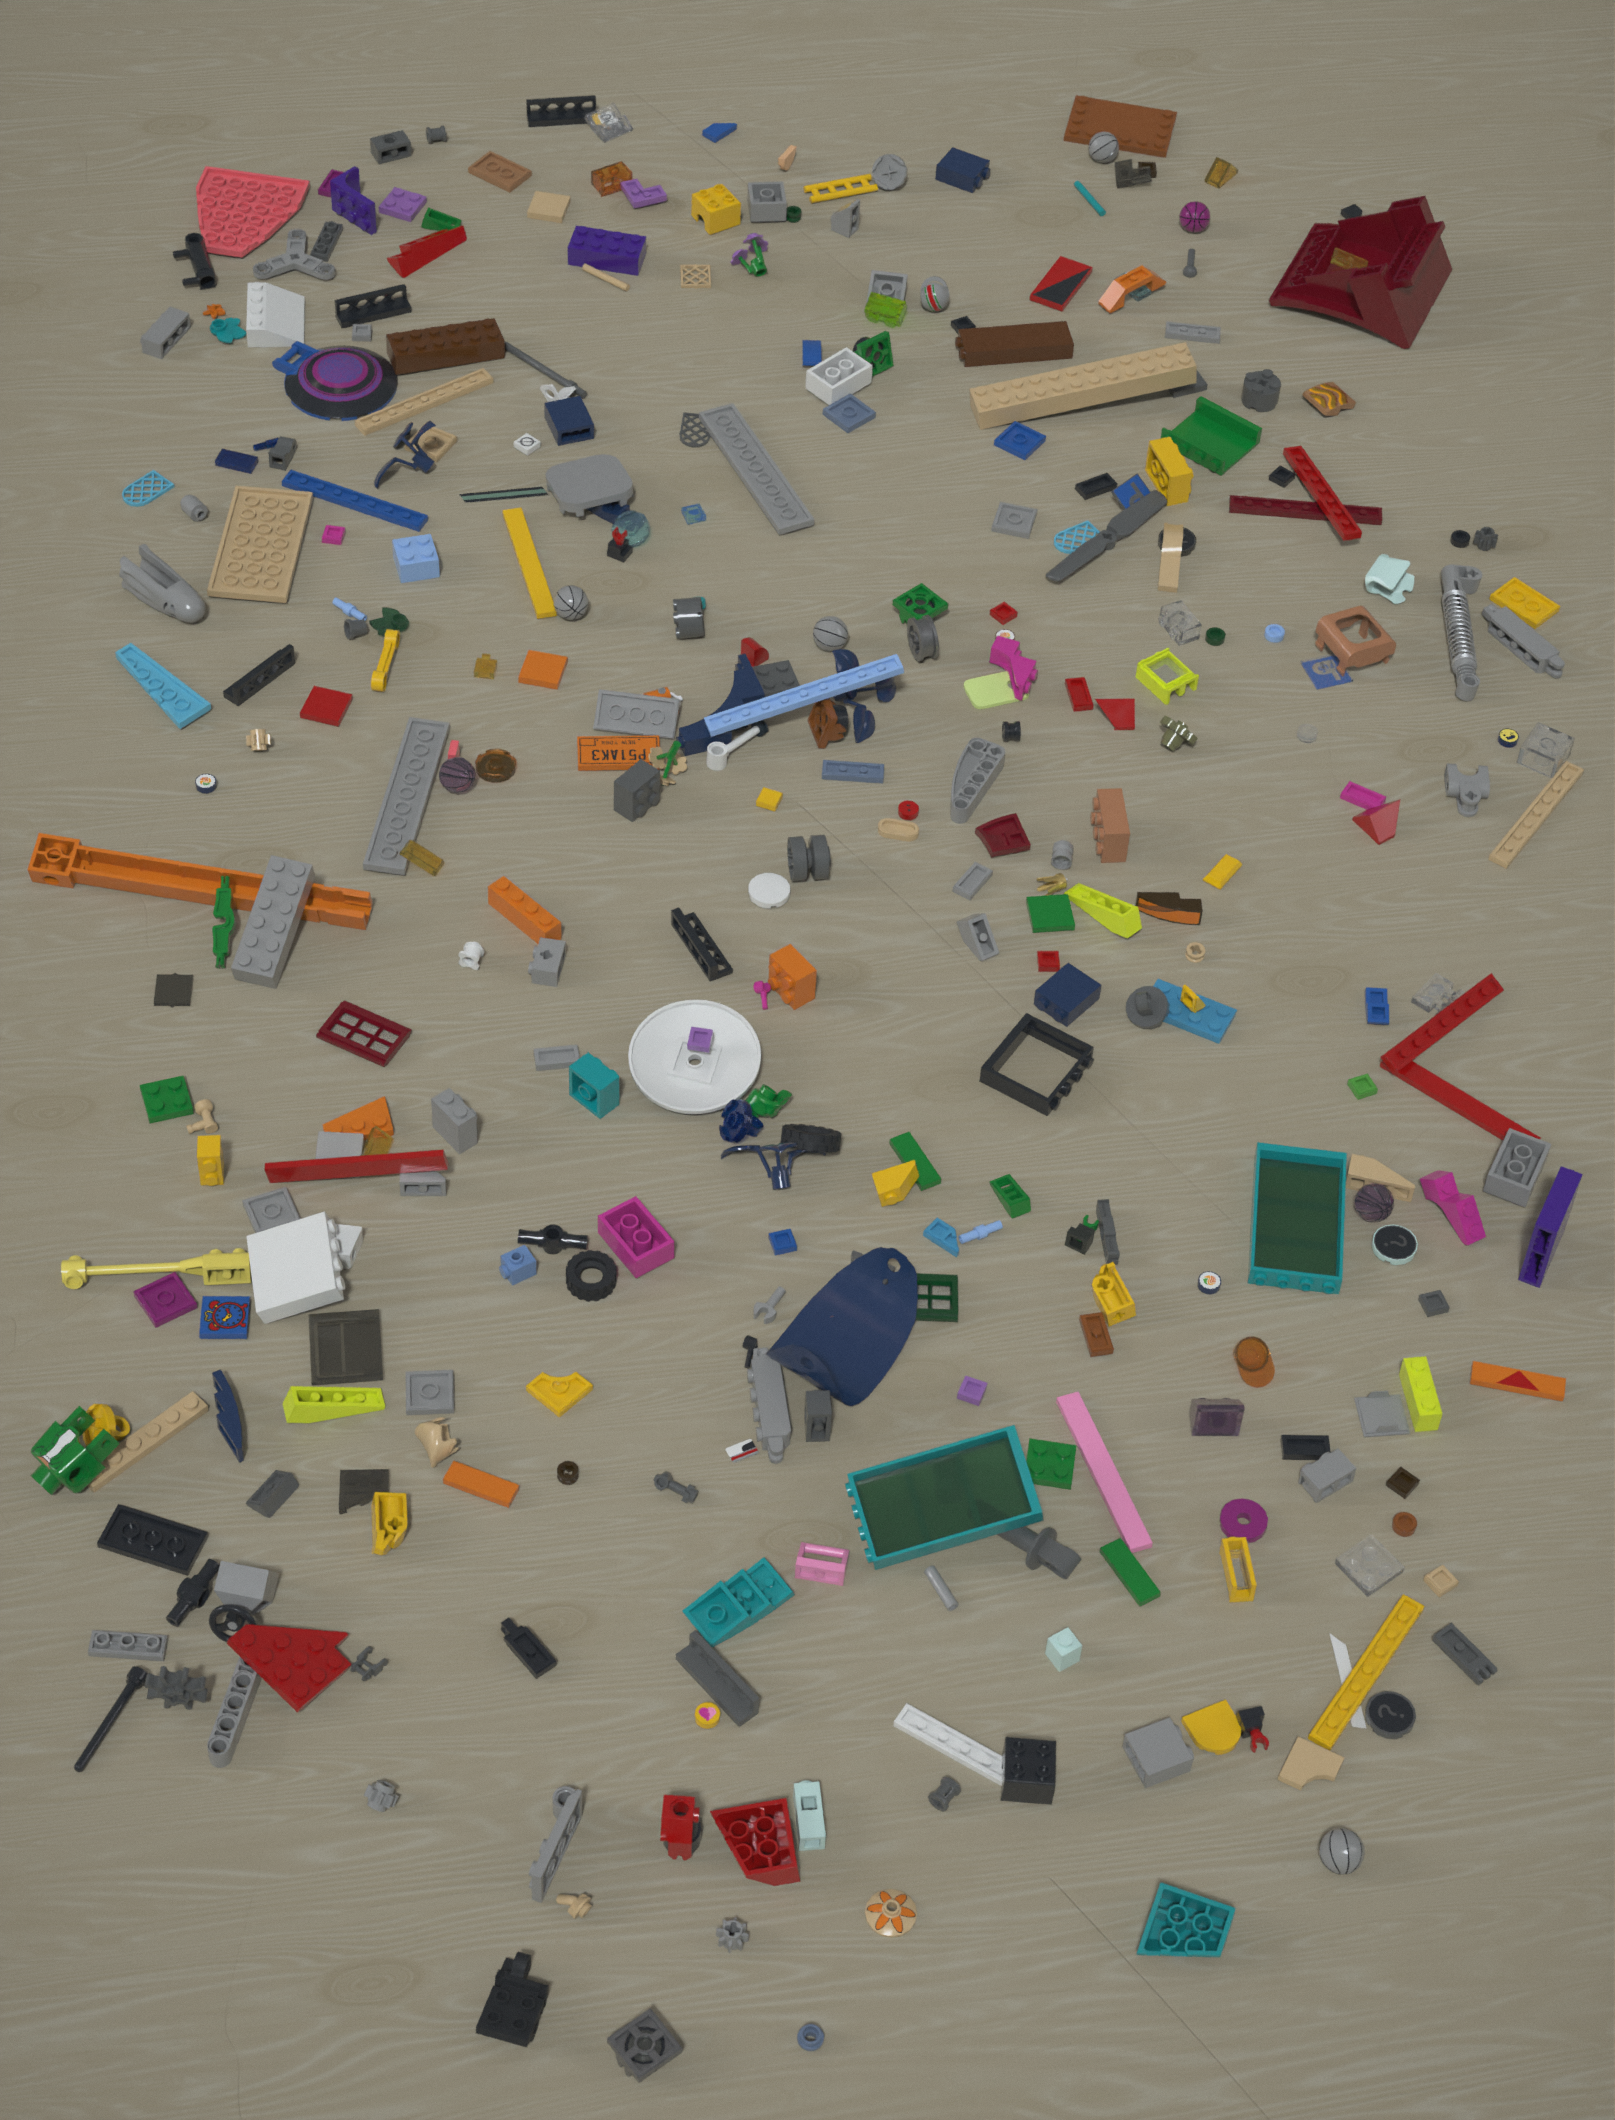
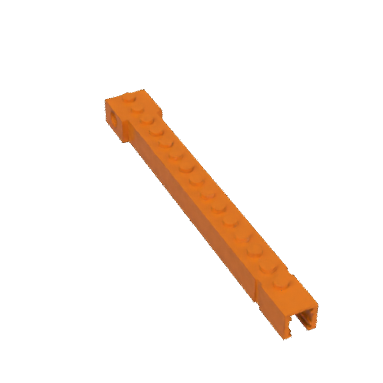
[28,833,373,930]

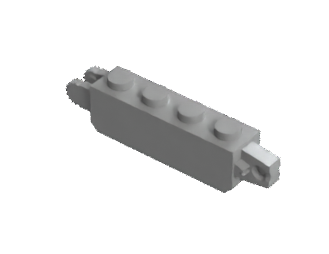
[1482,604,1565,679]
[747,1348,791,1464]

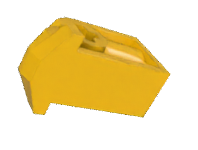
[1092,1262,1136,1327]
[371,1492,407,1555]

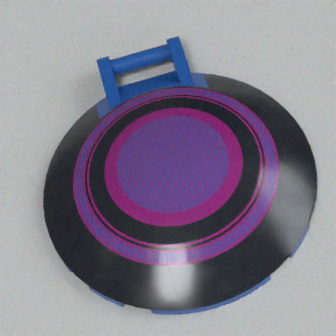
[272,341,398,421]

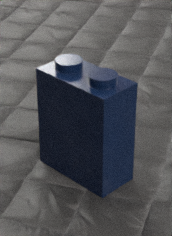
[935,147,991,193]
[544,396,594,446]
[1034,963,1102,1027]

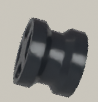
[1002,721,1021,741]

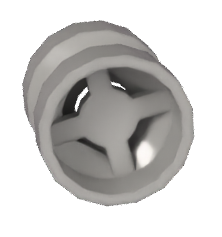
[1051,840,1074,870]

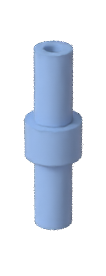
[332,597,367,621]
[958,1220,1003,1244]

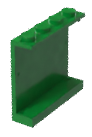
[1161,396,1262,476]

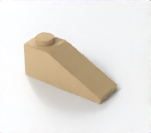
[1346,1154,1415,1202]

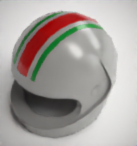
[920,276,950,312]

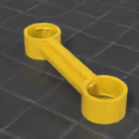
[371,629,400,692]

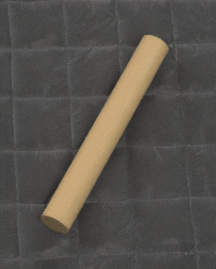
[582,263,630,291]

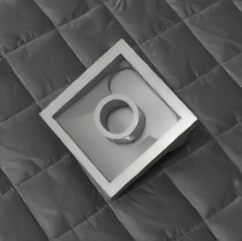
[866,270,908,308]

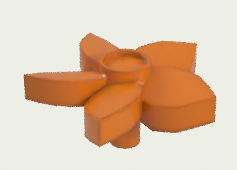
[203,304,225,319]

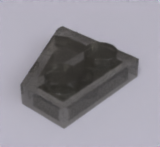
[339,1469,389,1514]

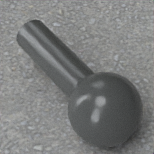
[1183,248,1197,278]

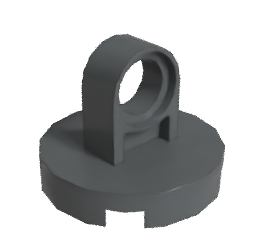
[1126,986,1170,1029]

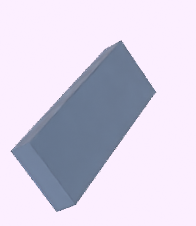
[822,760,884,784]

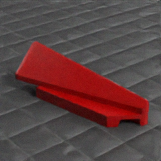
[387,226,467,278]

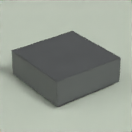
[1418,1290,1450,1317]

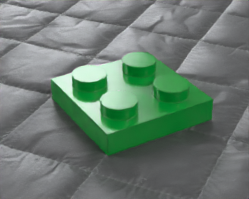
[140,1075,194,1124]
[1026,1438,1077,1490]

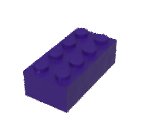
[568,226,646,276]

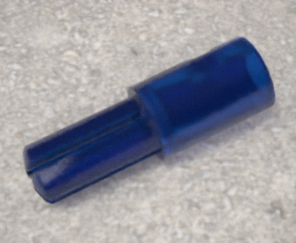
[253,437,278,451]

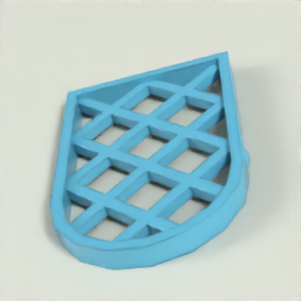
[122,470,174,507]
[1054,520,1100,554]

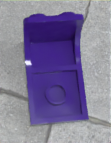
[330,166,377,235]

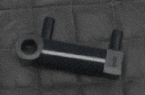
[173,233,216,290]

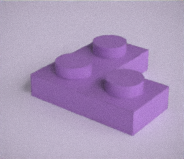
[621,179,667,208]

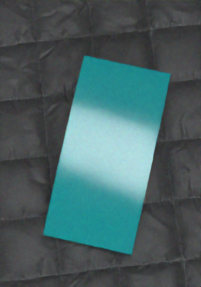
[682,1557,794,1647]

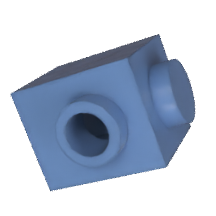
[499,1245,536,1286]

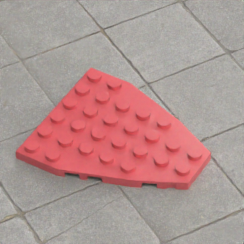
[196,166,310,257]

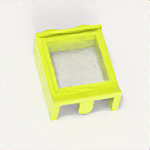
[1136,648,1199,705]

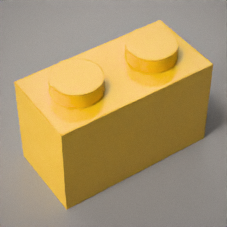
[197,1135,224,1186]

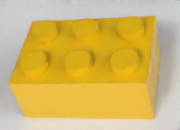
[1145,437,1193,506]

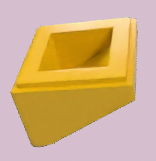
[1180,985,1206,1013]

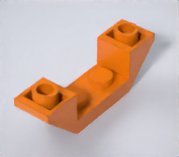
[1098,265,1166,313]

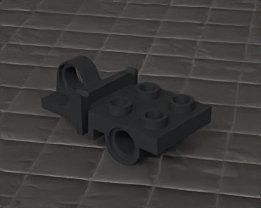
[476,1952,549,2048]

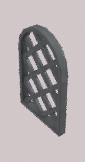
[679,412,711,448]

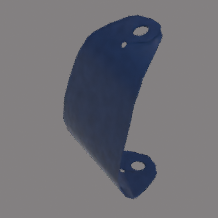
[766,1247,918,1407]

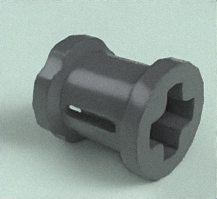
[426,125,446,143]
[928,1777,961,1812]

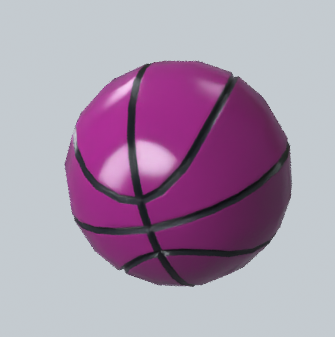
[1179,201,1211,233]

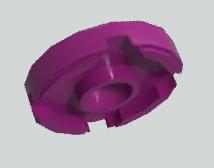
[1220,1498,1268,1543]

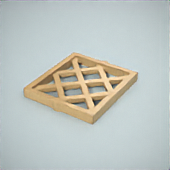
[680,264,711,289]

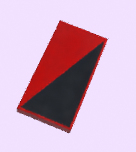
[1030,256,1093,311]

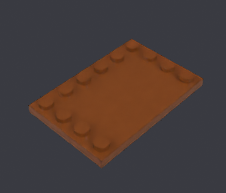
[1064,95,1177,158]

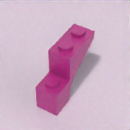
[989,636,1038,701]
[1420,1170,1486,1245]

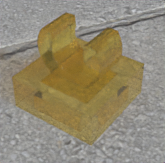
[474,654,497,679]

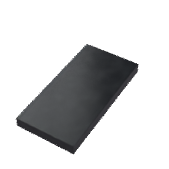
[97,1504,209,1576]

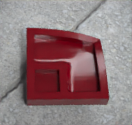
[975,813,1031,857]

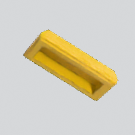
[1203,854,1242,890]

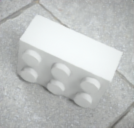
[805,347,872,405]

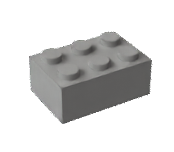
[1483,1128,1551,1207]

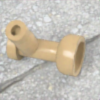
[186,1099,218,1134]

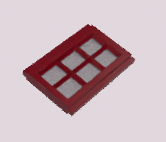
[316,1000,412,1067]

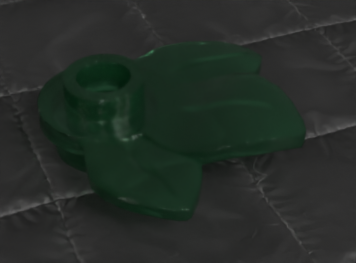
[369,607,409,636]

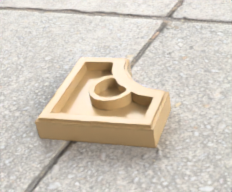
[1278,1736,1345,1791]

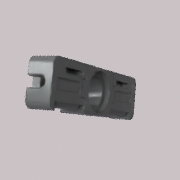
[1096,1199,1120,1265]

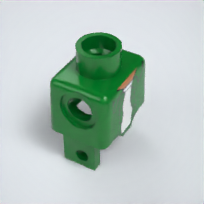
[30,1406,120,1495]

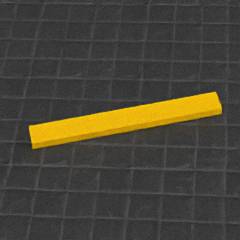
[502,507,557,619]
[1308,1594,1425,1751]

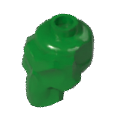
[745,1084,793,1118]

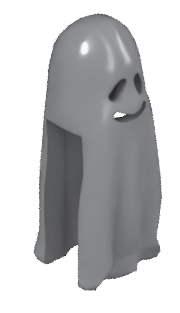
[119,544,205,623]

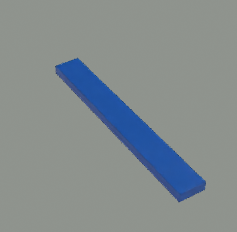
[282,470,428,532]

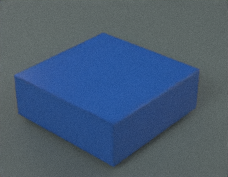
[768,1228,797,1255]

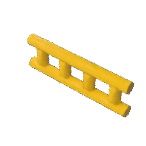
[803,174,878,203]

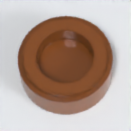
[1392,1512,1417,1537]

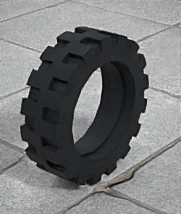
[780,1124,842,1153]

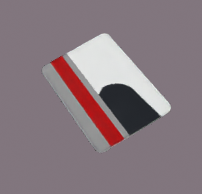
[725,1439,759,1463]

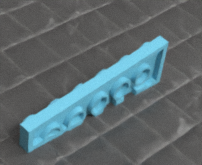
[115,643,211,729]

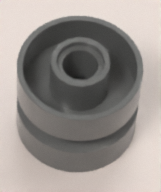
[787,834,831,881]

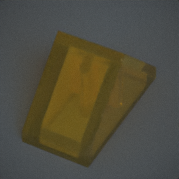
[1204,157,1239,189]

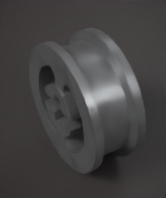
[907,615,939,661]

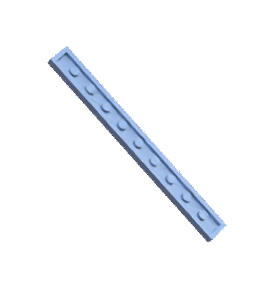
[704,654,904,737]

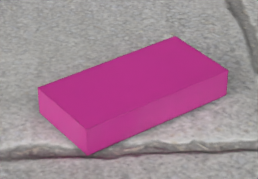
[1340,781,1386,810]

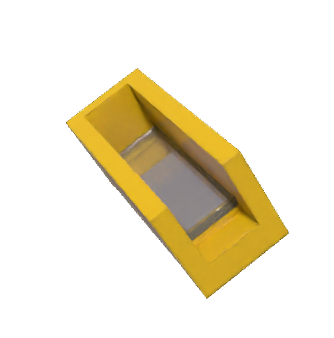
[1219,1537,1257,1603]

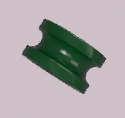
[786,206,801,223]

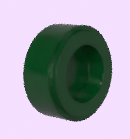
[1205,627,1226,646]

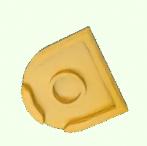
[1181,1699,1241,1755]

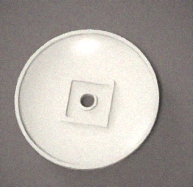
[628,1000,761,1114]

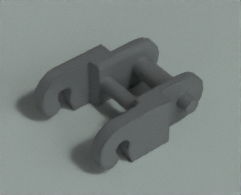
[350,1646,388,1682]

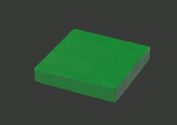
[1026,894,1075,933]

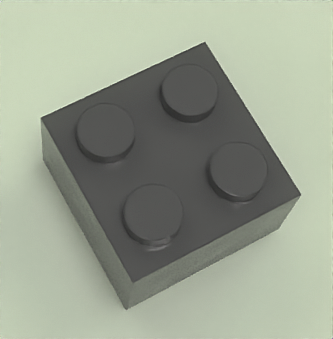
[614,759,660,822]

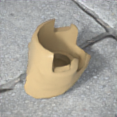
[415,1417,459,1468]

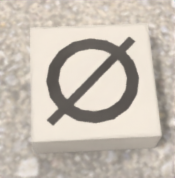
[514,433,541,456]

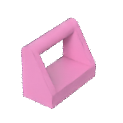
[795,1542,849,1586]

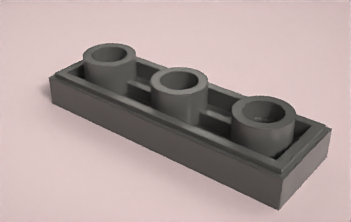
[310,221,343,262]

